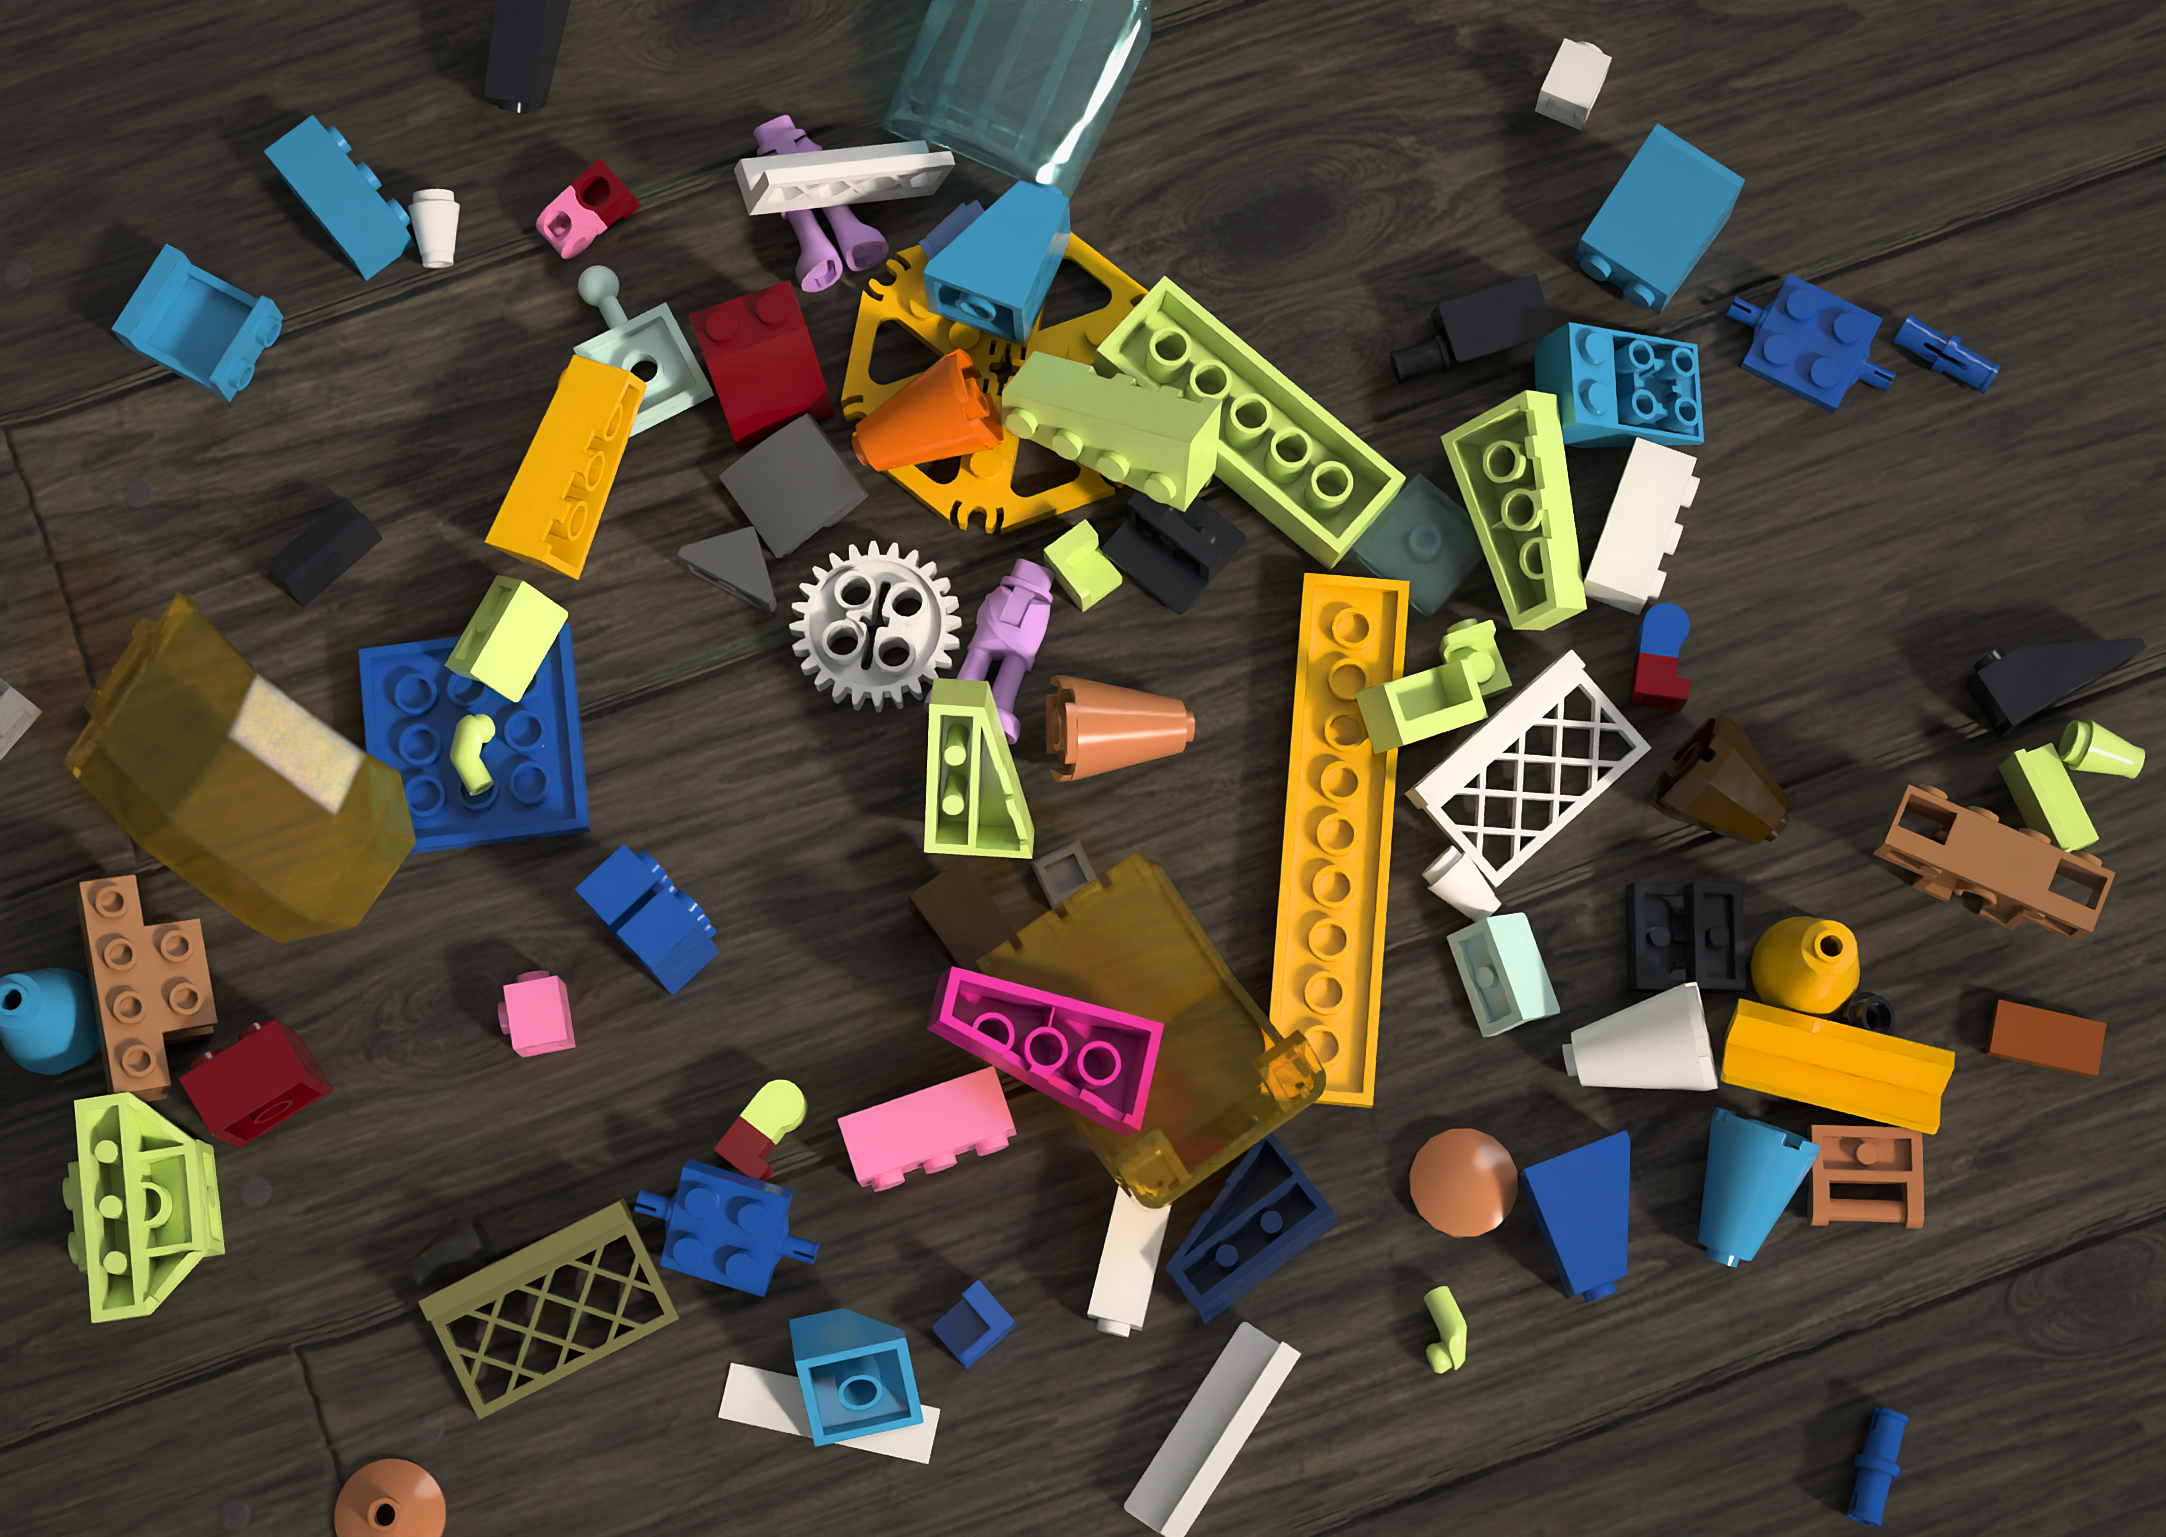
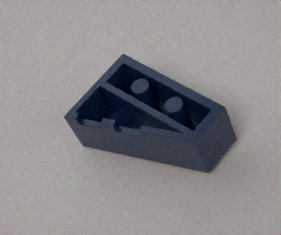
[1165,1124,1336,1325]

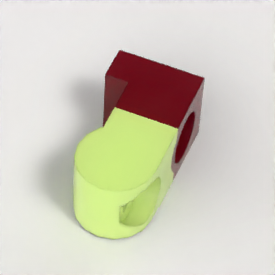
[713,1080,808,1182]

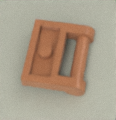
[1807,1125,1924,1229]

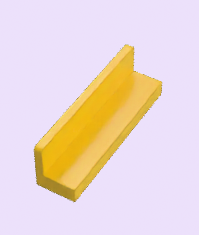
[1720,998,1955,1135]

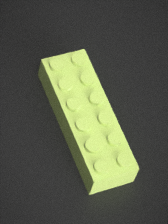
[1093,276,1406,571]

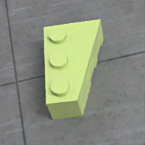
[924,678,1035,859]

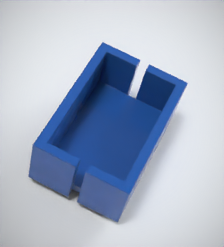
[575,844,719,996]

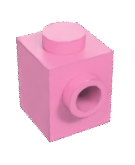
[498,971,576,1057]

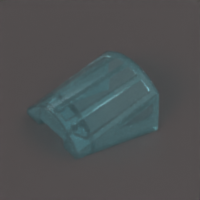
[882,0,1151,201]

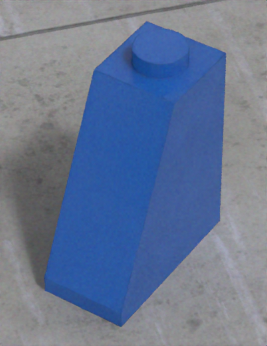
[1518,1130,1631,1303]

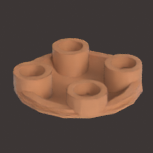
[1408,1129,1518,1238]

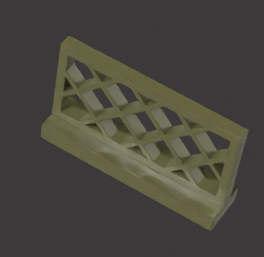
[418,1198,680,1420]

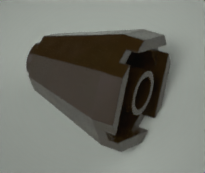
[1649,713,1789,845]

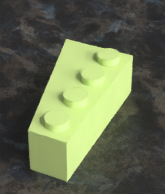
[1002,351,1222,512]
[1441,390,1587,631]

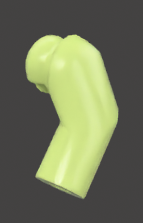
[1424,1286,1467,1374]

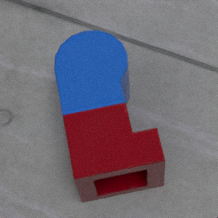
[1628,603,1691,712]

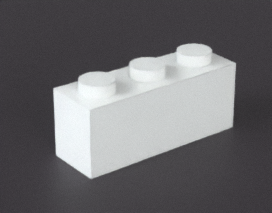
[1583,437,1700,615]

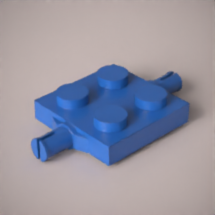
[1726,274,1896,414]
[634,1159,820,1297]

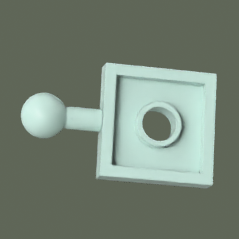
[573,265,714,437]

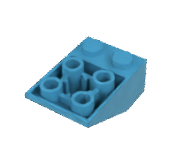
[1533,322,1704,448]

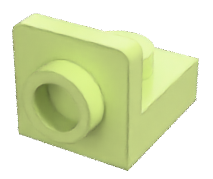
[1438,618,1512,700]

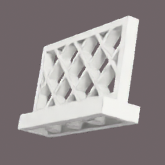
[1405,649,1651,888]

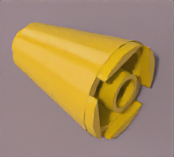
[1749,916,1860,1020]

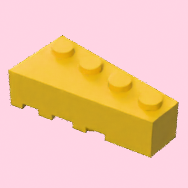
[485,355,647,580]

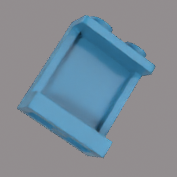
[111,244,283,402]

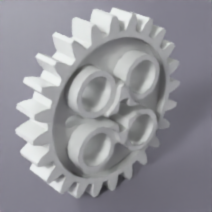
[789,541,962,712]

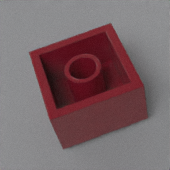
[179,1019,333,1148]

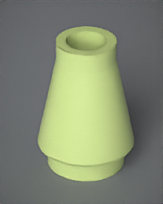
[2058,719,2145,779]

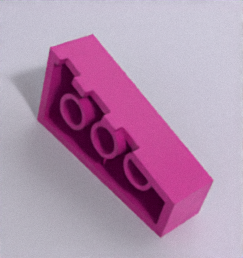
[927,966,1164,1138]

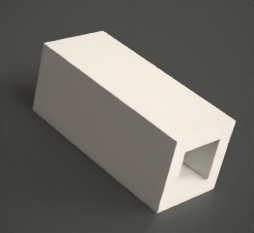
[1087,1183,1173,1337]

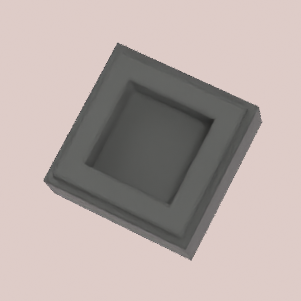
[1030,840,1102,913]

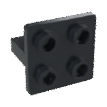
[1102,490,1246,615]

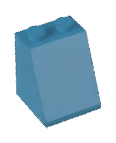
[1574,123,1745,315]
[923,180,1071,347]

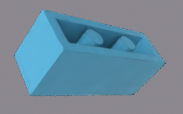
[264,115,415,281]

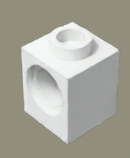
[1535,38,1612,131]

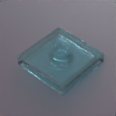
[1350,473,1485,619]

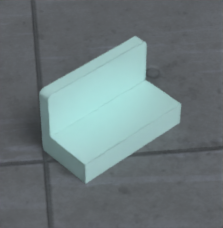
[1446,912,1560,1038]

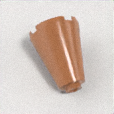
[1045,675,1195,782]

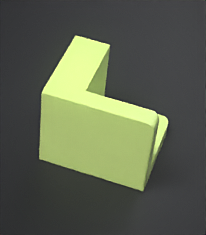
[1043,519,1122,613]

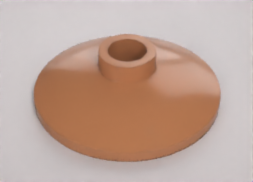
[334,1459,446,1537]

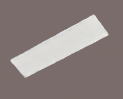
[718,1363,940,1464]

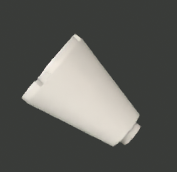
[1562,982,1718,1091]

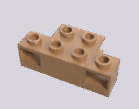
[1873,784,2116,942]
[76,875,218,1102]

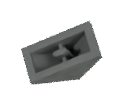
[677,526,779,618]

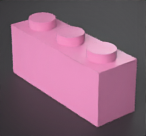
[838,1066,1017,1192]

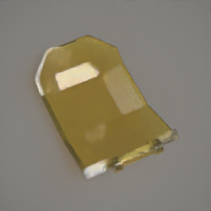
[63,591,417,944]

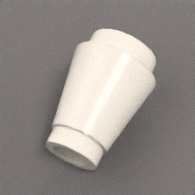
[408,189,460,268]
[1422,845,1501,923]

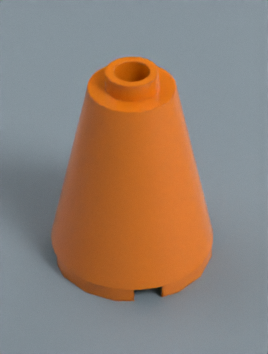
[851,348,1004,472]

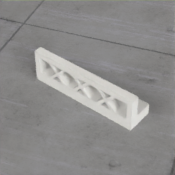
[734,140,956,215]

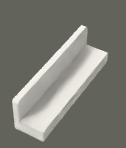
[1124,1322,1301,1537]

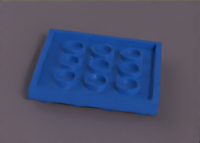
[358,623,591,859]

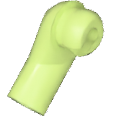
[450,713,495,796]

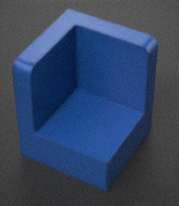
[933,1279,1017,1369]

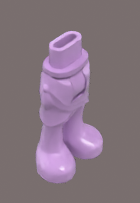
[753,115,889,292]
[923,559,1056,744]

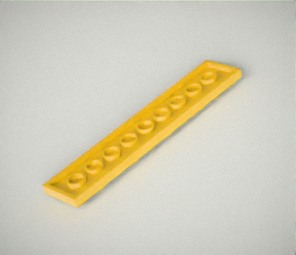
[1263,573,1410,1108]

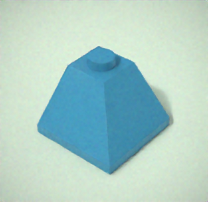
[789,1308,924,1447]

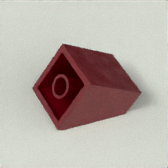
[689,280,835,450]

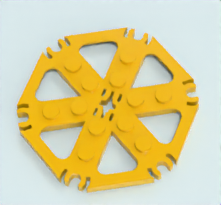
[841,232,1149,535]

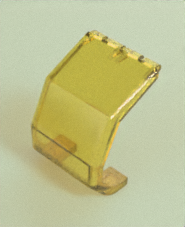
[975,850,1326,1213]

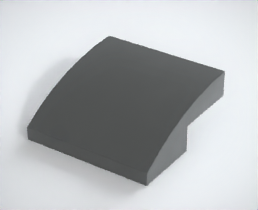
[719,414,869,559]

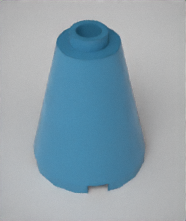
[0,968,100,1076]
[1698,1107,1821,1268]

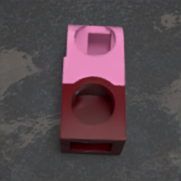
[536,158,641,259]

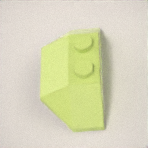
[74,1092,208,1323]

